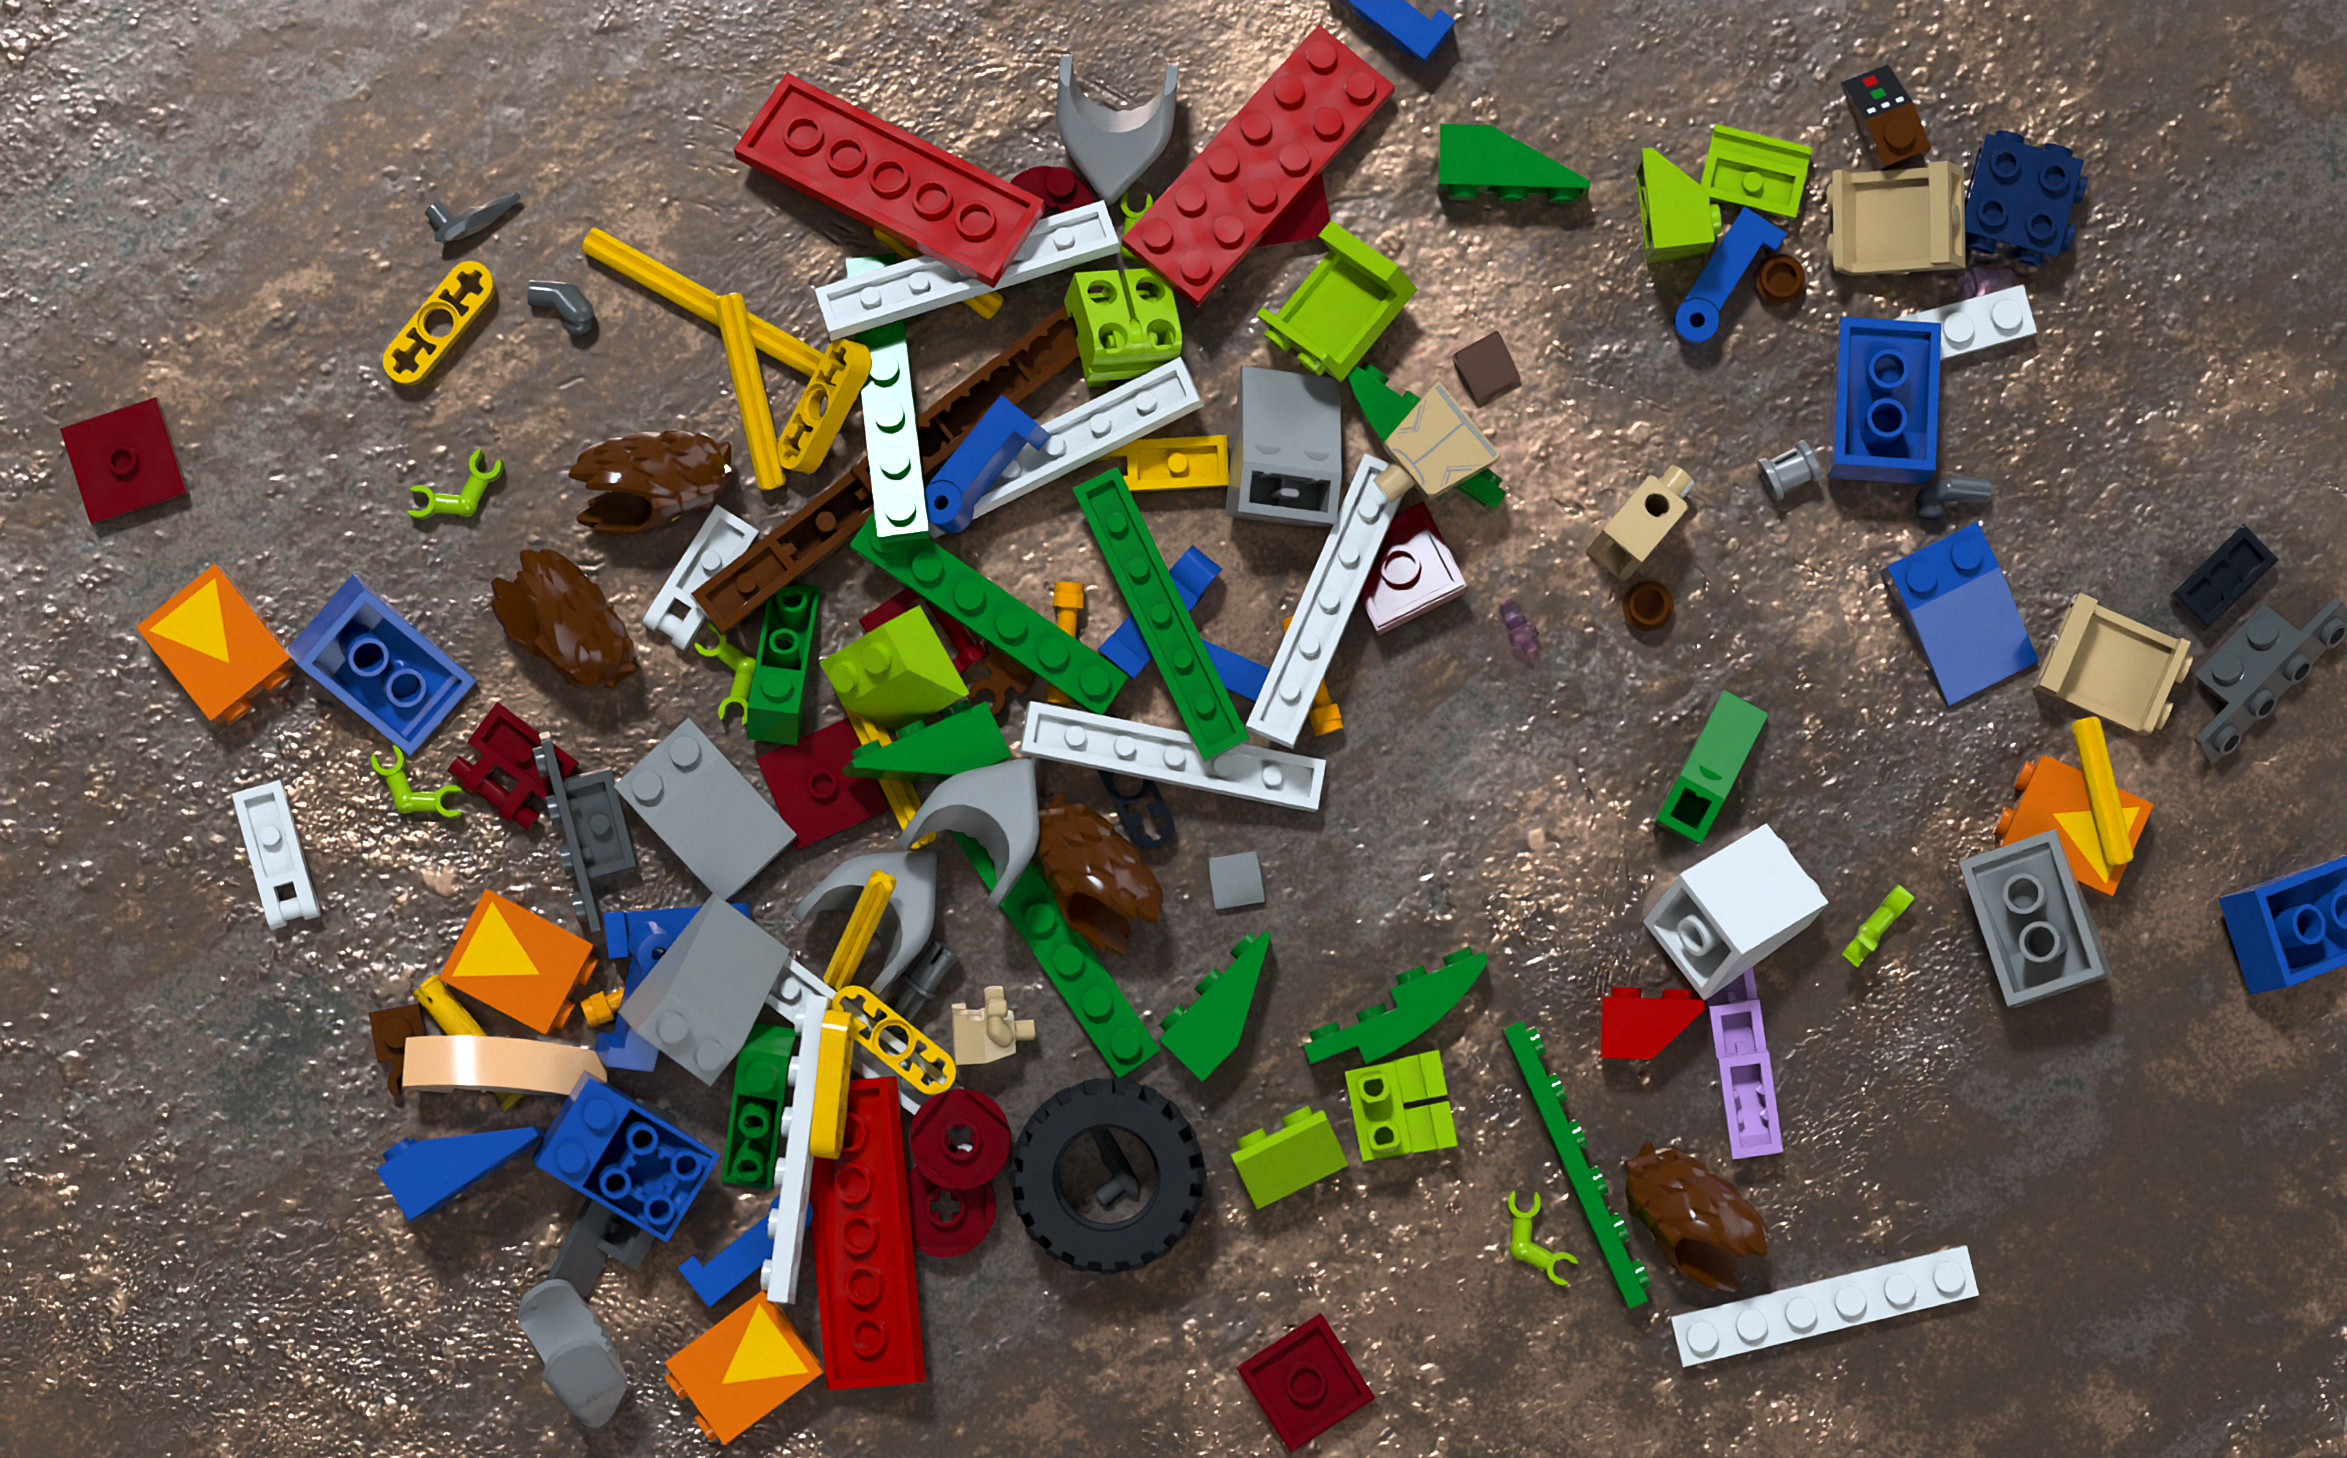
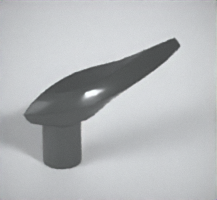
[425,192,521,242]
[1090,1127,1139,1207]

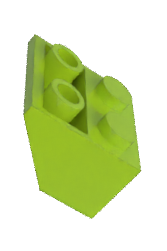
[1230,1105,1349,1210]

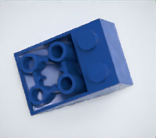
[531,1070,720,1243]

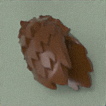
[569,430,735,535]
[491,549,638,689]
[1031,793,1164,956]
[1624,1140,1769,1292]

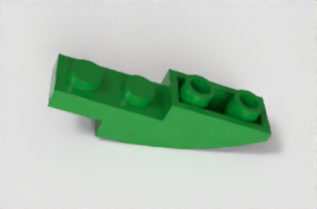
[1345,362,1507,514]
[1302,946,1488,1065]

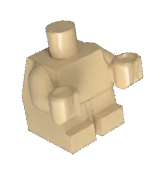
[951,986,1035,1065]

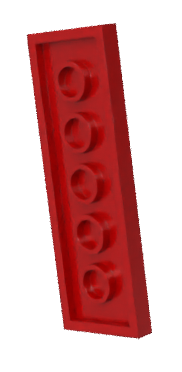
[1121,24,1395,308]
[734,72,1046,288]
[809,1076,926,1390]

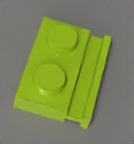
[1700,124,1813,221]

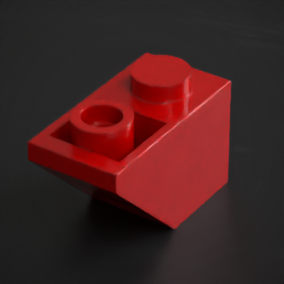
[1597,987,1704,1060]

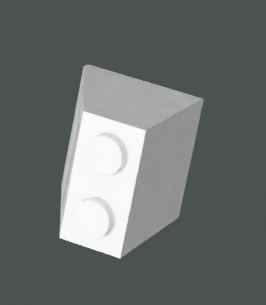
[1643,823,1829,1000]

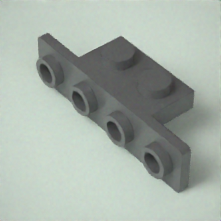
[2194,597,2347,764]
[532,731,637,934]
[547,1099,676,1297]

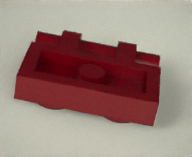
[447,702,580,831]

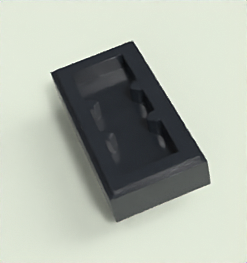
[2169,524,2279,631]

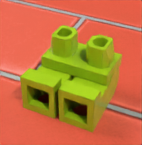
[1064,268,1182,388]
[1345,1050,1458,1162]

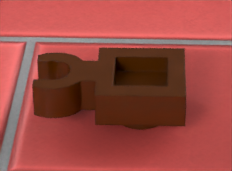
[967,648,1037,717]
[369,1003,427,1096]

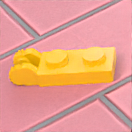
[1088,435,1229,492]

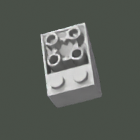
[1225,366,1342,529]

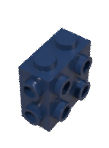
[1965,130,2088,268]

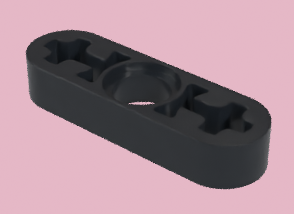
[1096,713,1174,850]

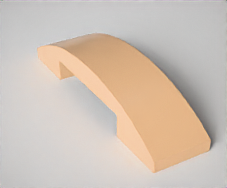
[402,1036,608,1103]

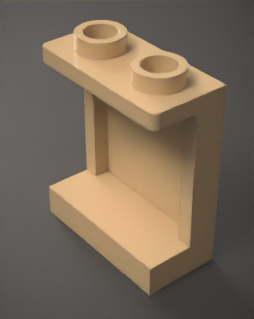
[1827,161,1965,276]
[2033,592,2193,737]

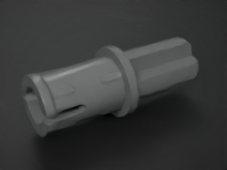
[880,938,960,1035]

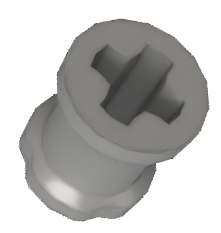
[1757,439,1823,501]

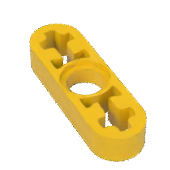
[383,261,495,386]
[777,339,872,474]
[830,985,957,1095]
[810,1010,855,1159]

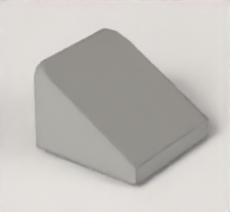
[1207,851,1265,910]

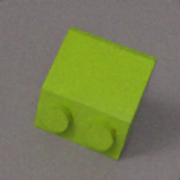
[1634,147,1722,263]
[819,605,970,731]

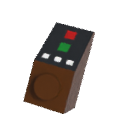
[1841,64,1931,171]

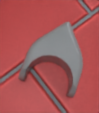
[1056,54,1179,206]
[897,757,1039,912]
[792,850,938,996]
[518,1279,629,1429]

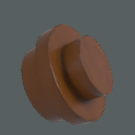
[1755,254,1805,305]
[1623,581,1674,631]

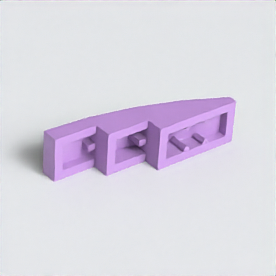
[1705,967,1783,1159]

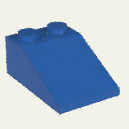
[1826,316,1941,485]
[1880,522,2038,707]
[287,573,477,756]
[2218,854,2347,994]
[375,1127,547,1221]

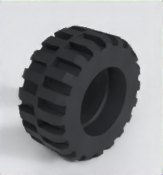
[1010,1077,1205,1275]

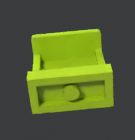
[1256,221,1418,382]

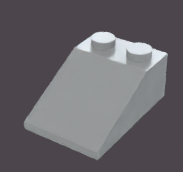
[614,717,799,902]
[1959,829,2113,1008]
[618,892,790,1086]

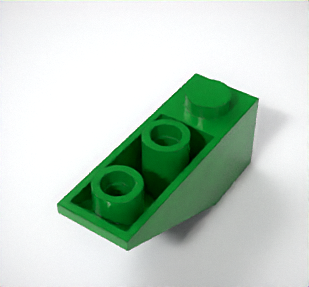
[1437,124,1590,203]
[747,583,821,745]
[1652,690,1768,847]
[841,700,1012,783]
[1159,930,1271,1082]
[721,1022,797,1190]

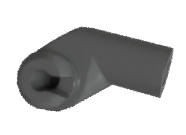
[528,280,594,335]
[1915,476,1991,520]

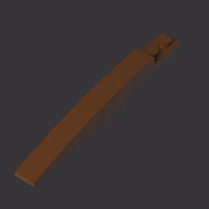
[690,289,1092,636]

